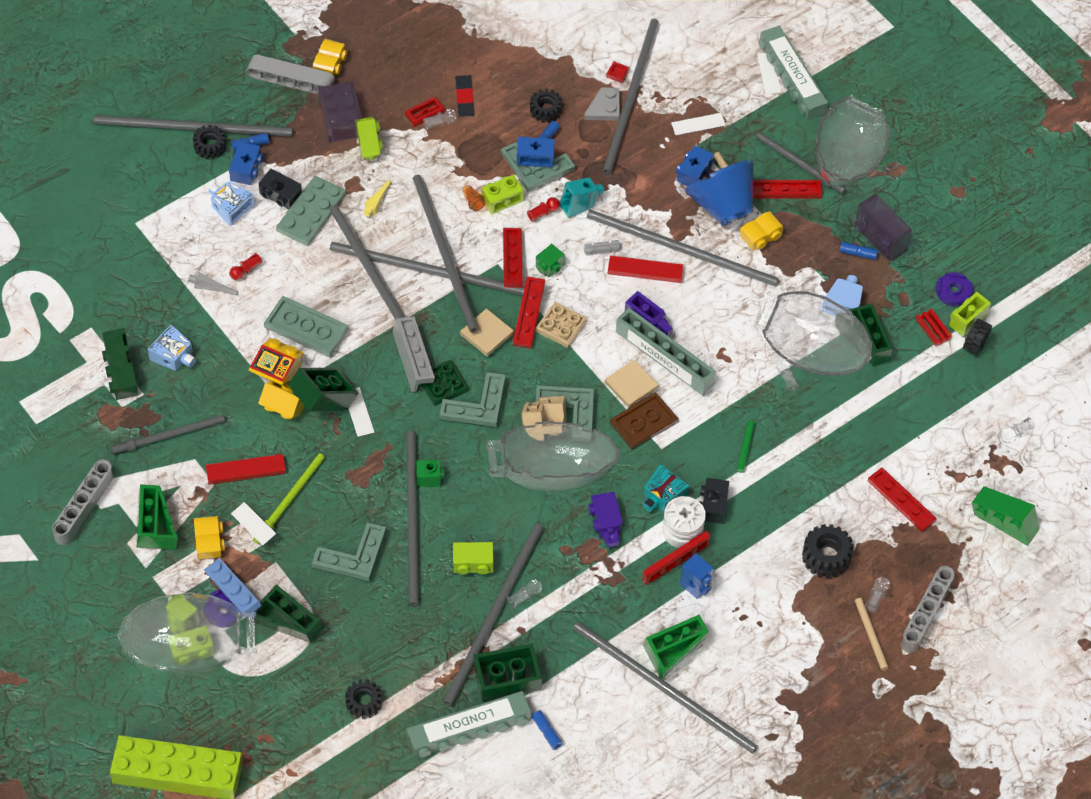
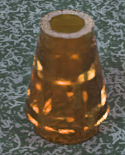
[462,185,485,211]

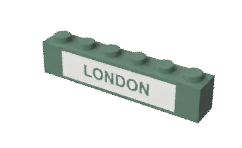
[758,25,828,120]
[616,308,716,396]
[406,691,531,758]

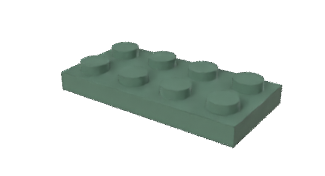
[276,176,346,246]
[264,295,349,357]

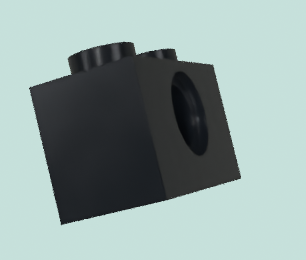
[258,168,302,209]
[699,478,730,524]

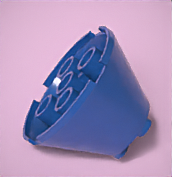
[685,160,754,226]

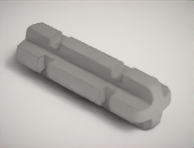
[584,240,620,255]

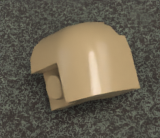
[522,396,567,440]

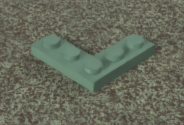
[501,142,575,192]
[439,372,505,427]
[536,386,594,442]
[312,523,386,581]

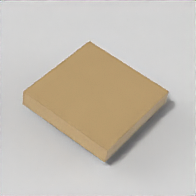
[535,302,587,348]
[460,309,514,357]
[605,360,658,408]

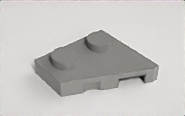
[585,87,619,121]

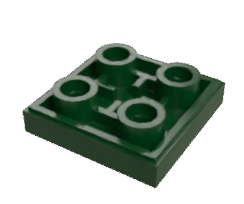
[421,360,468,406]

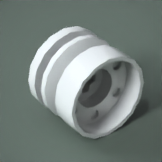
[662,496,705,548]

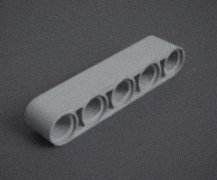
[246,55,335,96]
[52,459,113,545]
[901,566,955,653]

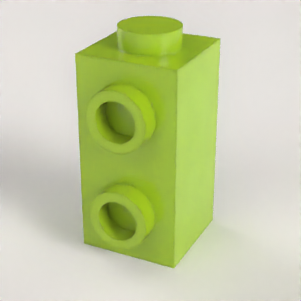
[355,117,383,160]

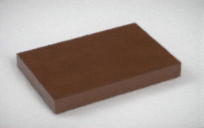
[609,392,679,450]

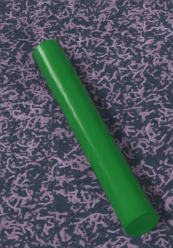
[737,421,755,473]

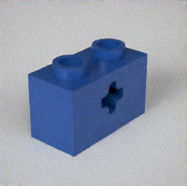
[517,137,555,168]
[229,142,263,185]
[676,146,714,187]
[680,554,714,599]

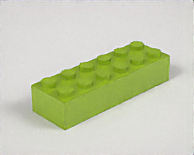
[110,736,243,799]

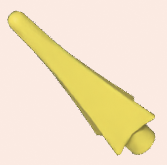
[363,180,391,217]

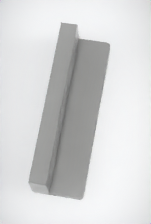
[392,316,435,392]

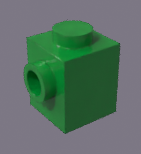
[535,243,565,278]
[416,460,444,487]

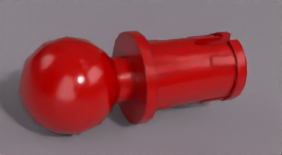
[527,197,560,221]
[229,253,263,280]

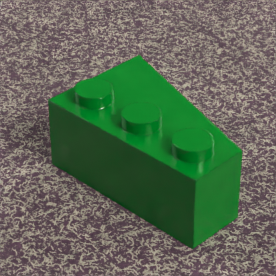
[136,484,178,550]
[972,486,1039,546]
[643,614,709,679]

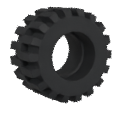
[802,524,854,579]

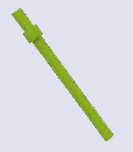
[253,453,325,544]

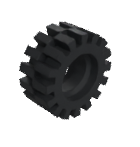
[530,89,562,123]
[193,125,226,160]
[963,318,992,355]
[345,679,382,719]

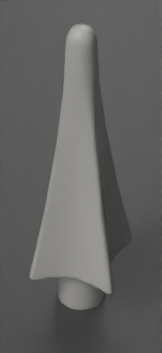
[188,272,238,295]

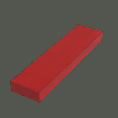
[753,180,822,199]
[503,228,523,288]
[607,255,684,283]
[513,276,545,349]
[206,454,286,485]
[867,467,937,532]
[642,531,710,585]

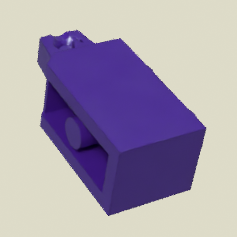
[624,291,673,336]
[588,491,622,548]

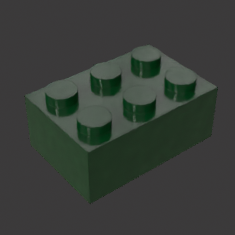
[288,367,359,411]
[473,643,542,701]

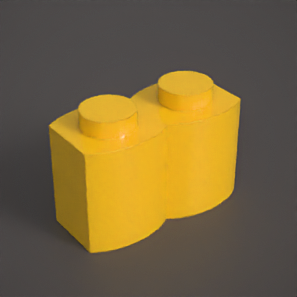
[313,39,347,77]
[740,211,783,251]
[194,516,225,560]

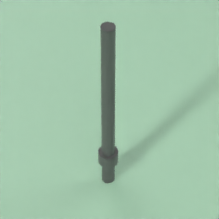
[756,132,846,195]
[111,415,225,454]

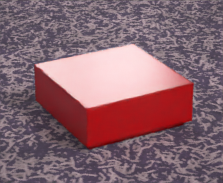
[606,61,630,83]

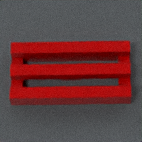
[405,97,445,127]
[915,308,952,347]

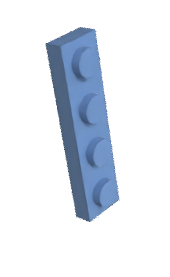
[204,558,262,618]

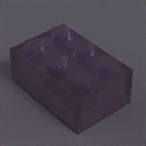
[318,81,362,143]
[854,194,912,262]

